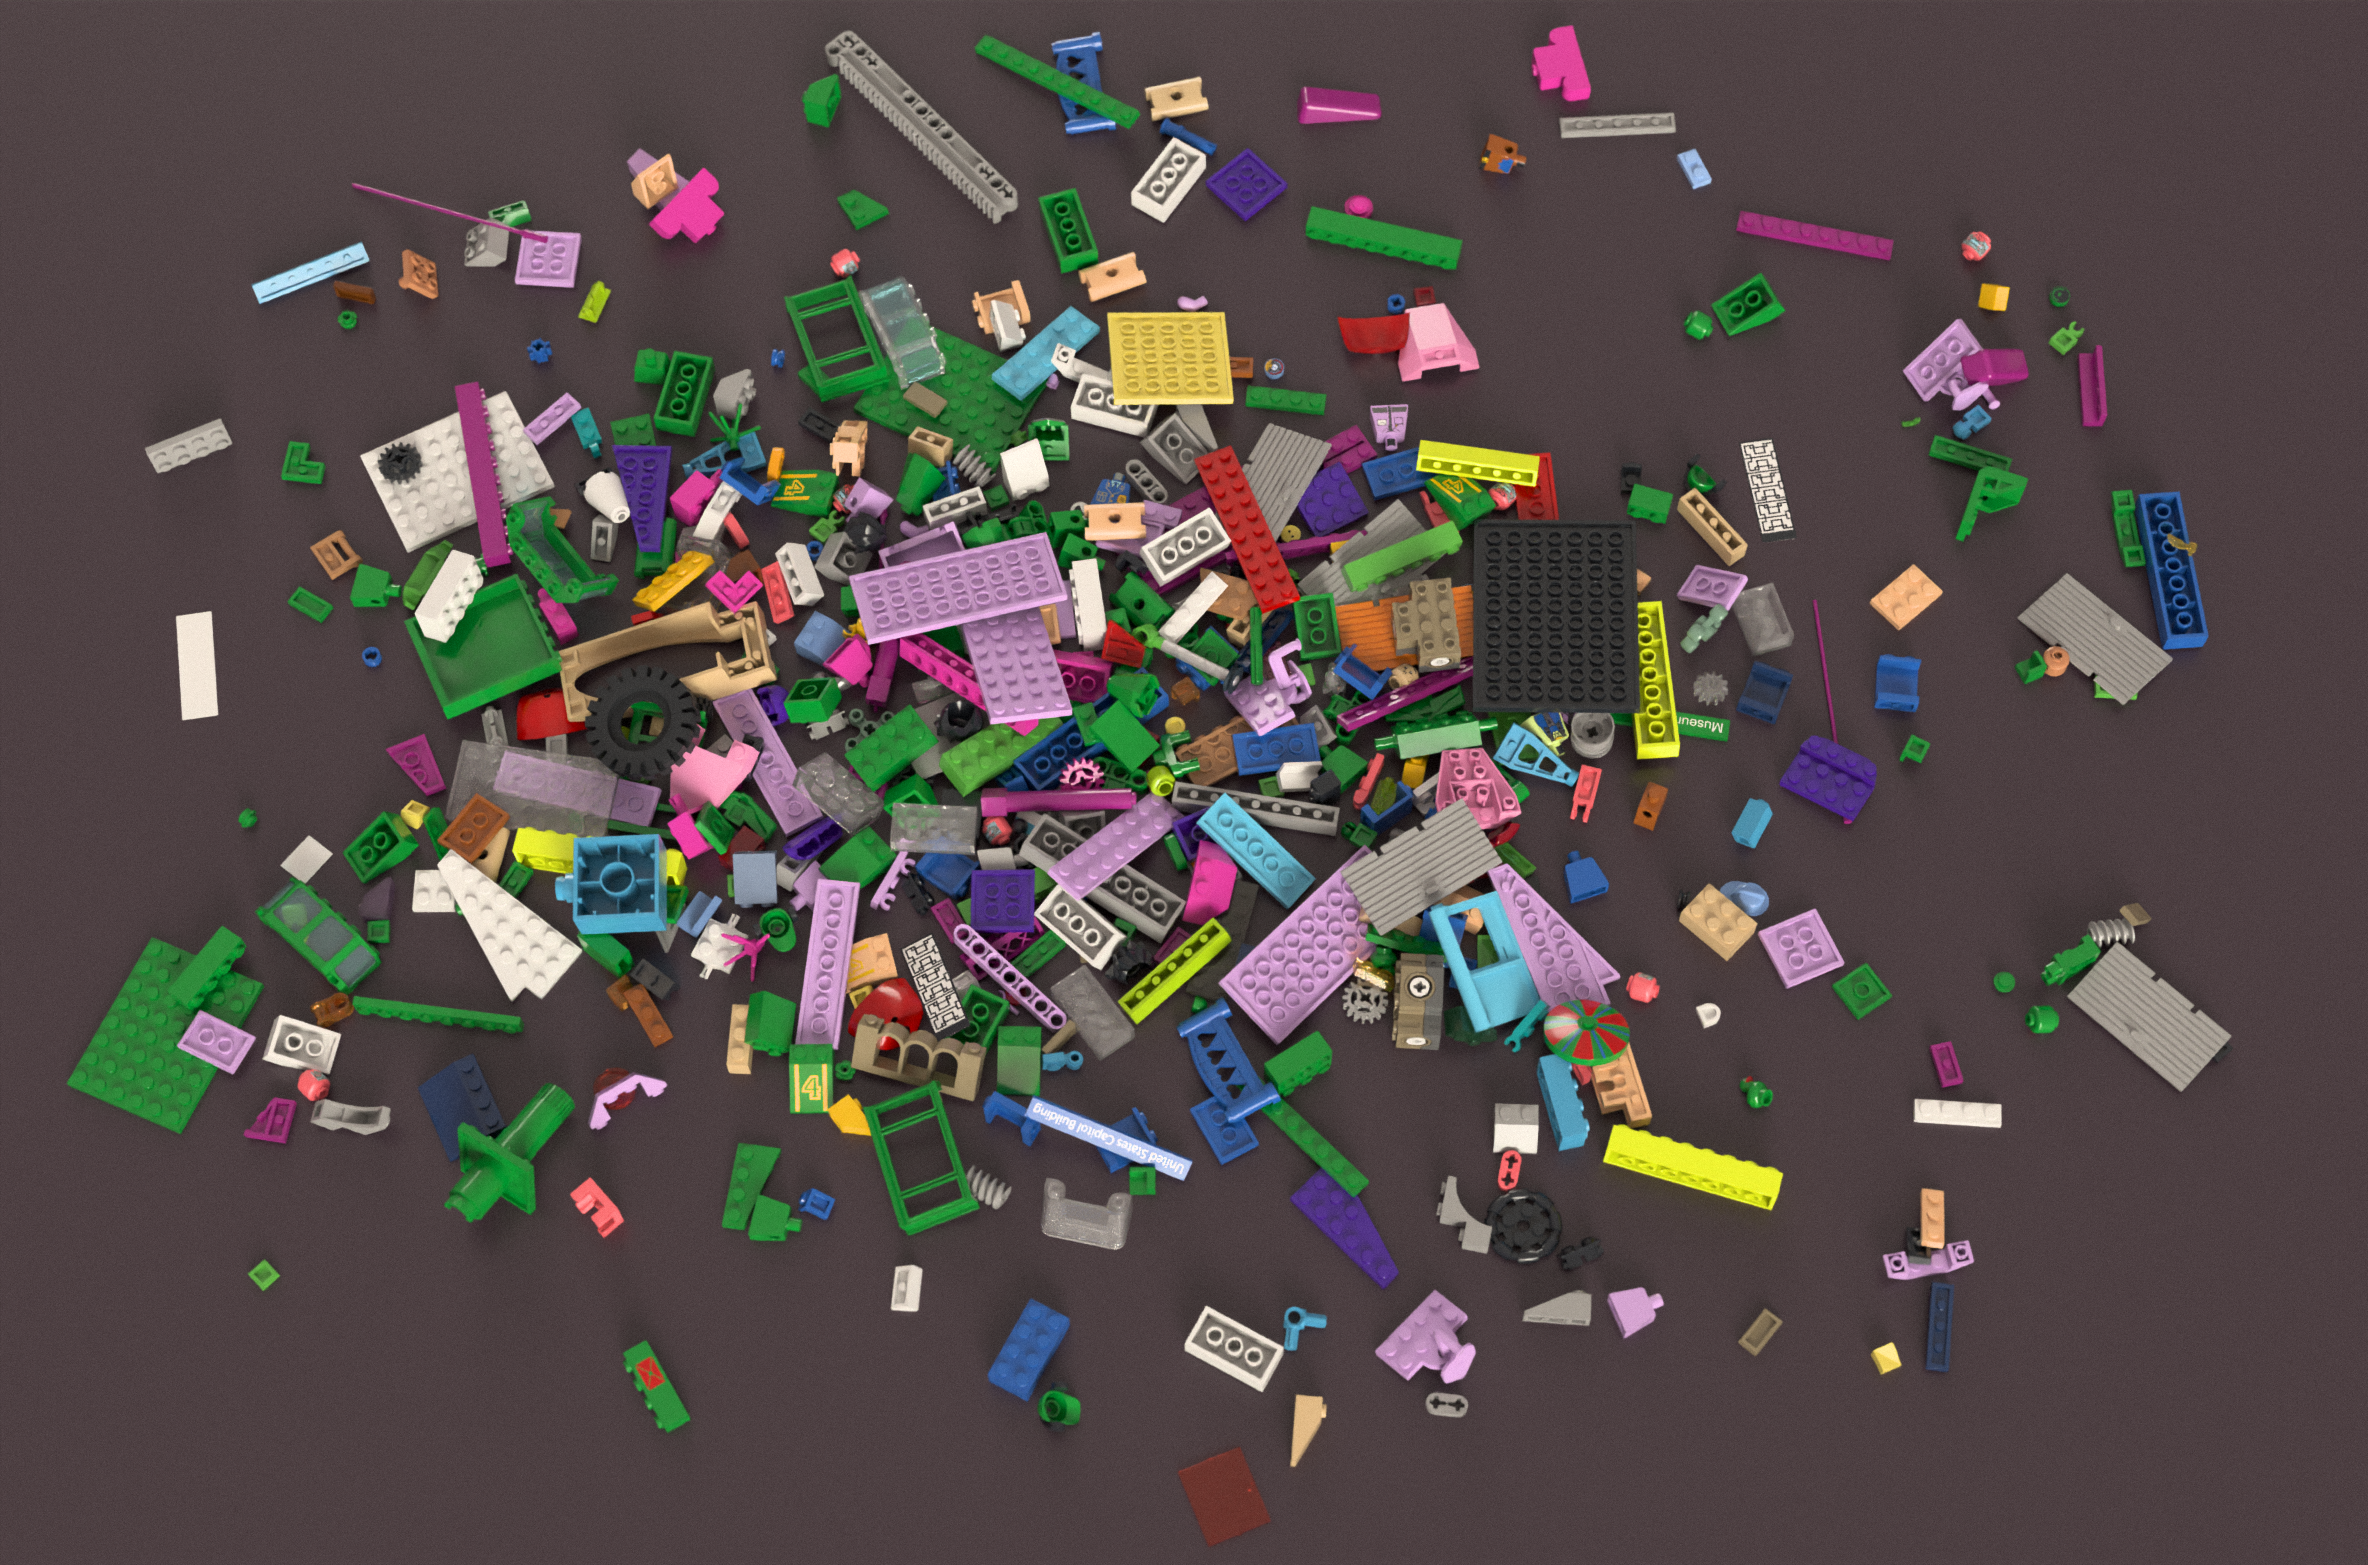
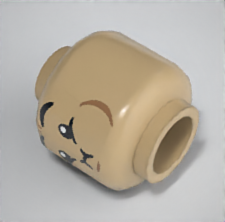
[1389,663,1419,690]

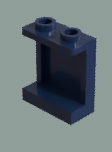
[1736,661,1793,725]

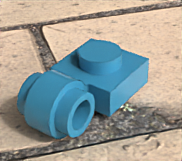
[1952,405,1992,440]
[1041,1051,1083,1071]

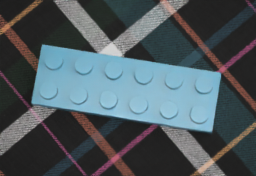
[992,306,1100,401]
[1196,793,1316,909]

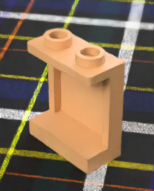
[972,280,1031,334]

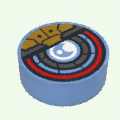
[1264,359,1284,379]

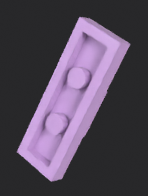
[523,393,581,445]
[870,849,916,911]

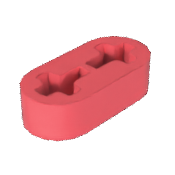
[723,512,750,549]
[1497,1150,1521,1192]

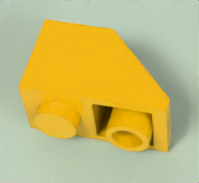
[1402,754,1429,789]
[828,1094,871,1136]

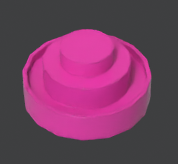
[1344,195,1373,219]

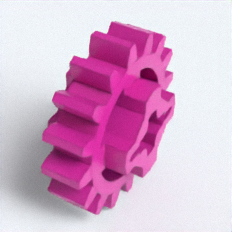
[1059,757,1105,790]

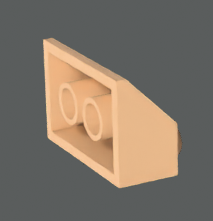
[1433,885,1485,935]

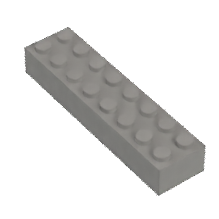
[1019,813,1187,944]

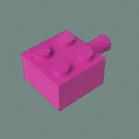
[670,469,723,527]
[667,793,713,859]

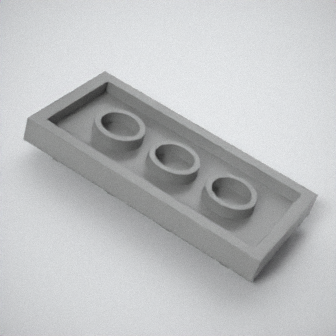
[145,418,233,473]

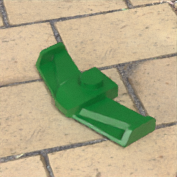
[1384,685,1466,721]
[719,791,777,843]

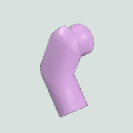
[1177,296,1208,312]
[900,521,929,538]

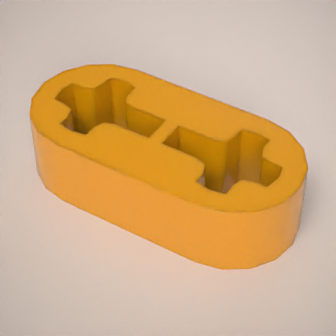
[767,447,785,482]

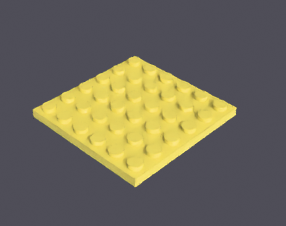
[1107,312,1234,405]

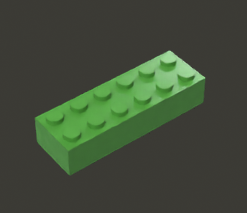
[939,717,1063,797]

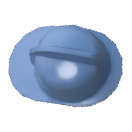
[1720,881,1769,916]

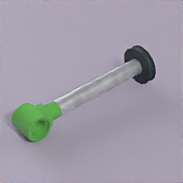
[1131,623,1244,694]

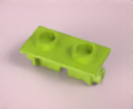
[578,281,611,323]

